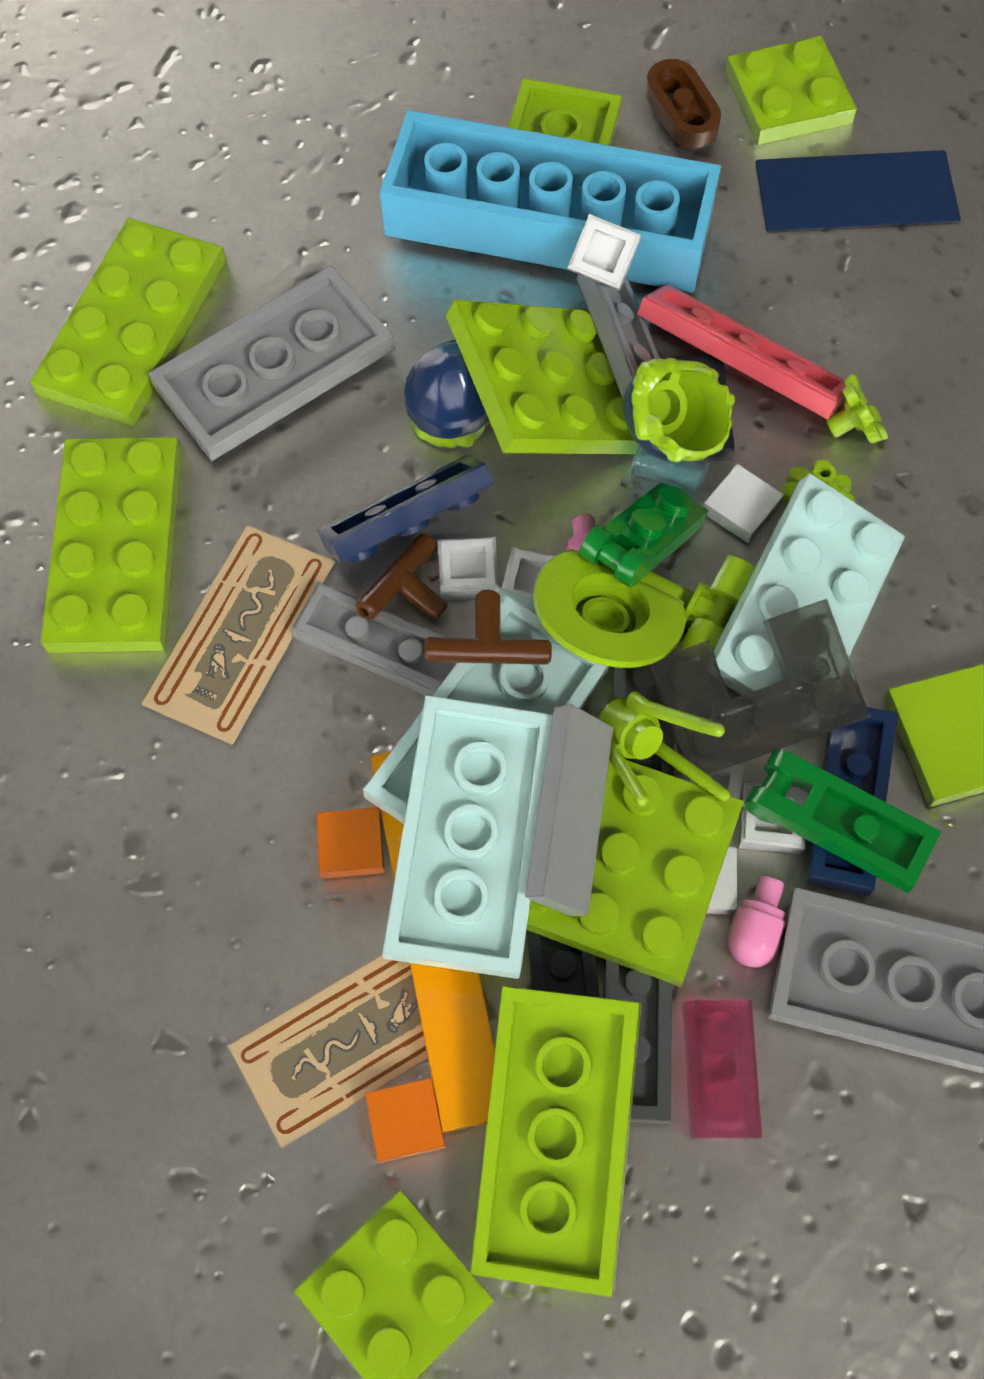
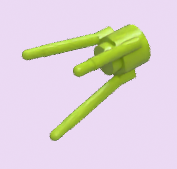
[598,691,730,806]

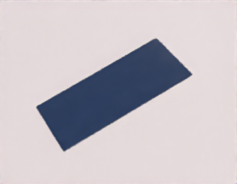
[756,150,961,231]

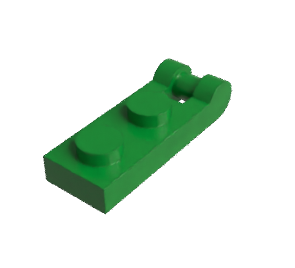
[579,482,709,588]
[744,749,942,894]

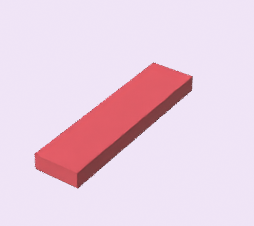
[637,284,846,419]

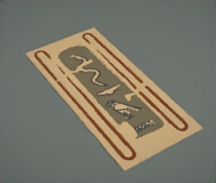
[141,525,335,745]
[228,955,497,1148]

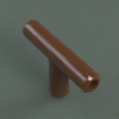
[355,534,448,621]
[425,589,552,665]

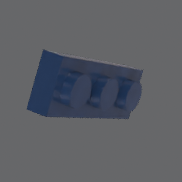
[317,455,494,563]
[805,701,898,896]

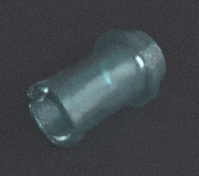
[631,445,708,496]

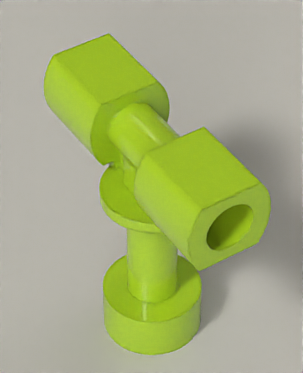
[640,555,756,678]

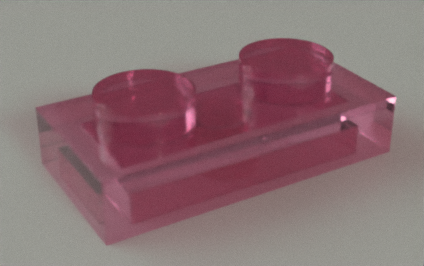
[683,1000,762,1141]

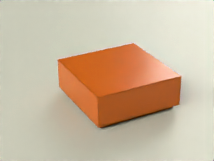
[317,807,385,879]
[365,1078,446,1164]

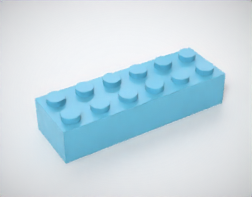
[379,110,721,293]

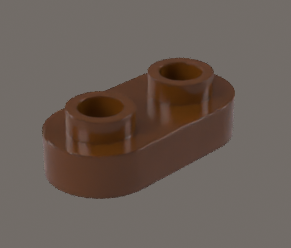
[646,59,721,148]

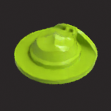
[533,549,686,668]

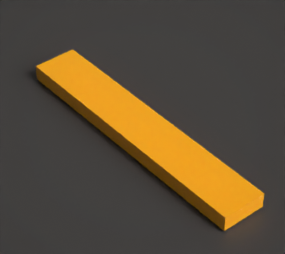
[370,751,495,1134]

